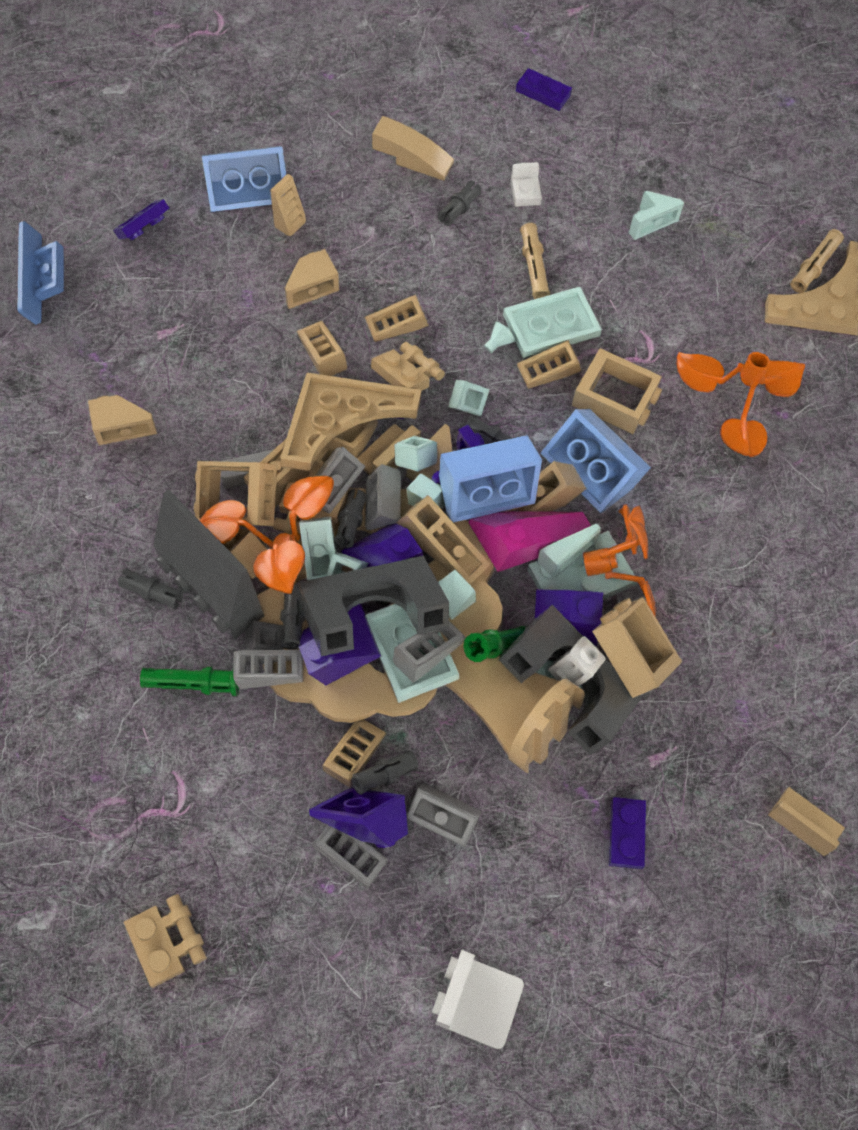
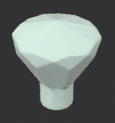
[484,322,515,353]

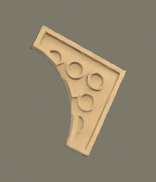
[765,241,858,336]
[280,373,421,471]

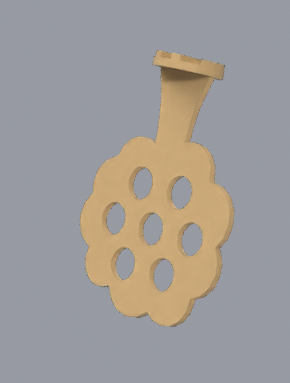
[257,488,585,773]

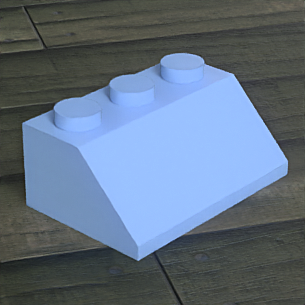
[202,146,286,212]
[540,409,651,513]
[439,435,542,523]

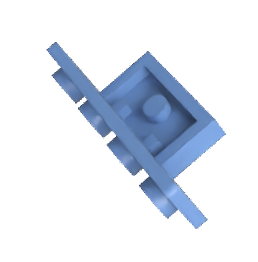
[17,221,64,325]

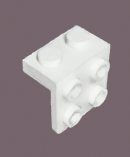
[432,950,524,1049]

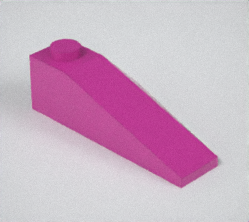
[468,511,591,572]

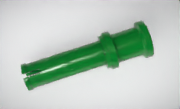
[463,626,526,662]
[140,666,240,697]

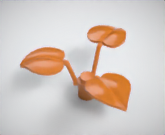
[676,352,805,457]
[200,476,334,594]
[583,504,656,617]

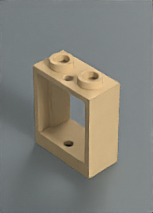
[572,348,663,434]
[194,461,277,526]
[592,597,682,698]

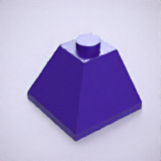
[341,523,423,570]
[534,589,603,648]
[299,604,382,686]
[309,787,408,848]

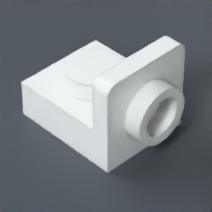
[510,162,542,207]
[547,636,606,687]

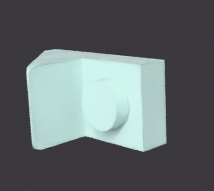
[629,191,684,240]
[299,517,337,580]

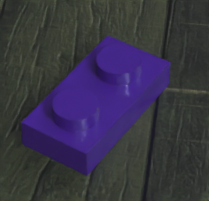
[516,68,572,111]
[113,199,170,241]
[609,797,646,869]

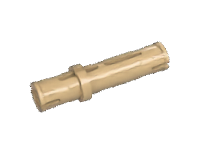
[520,223,550,299]
[790,229,844,293]

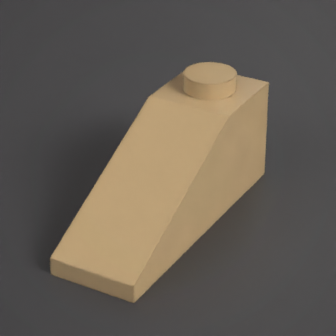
[397,495,491,584]

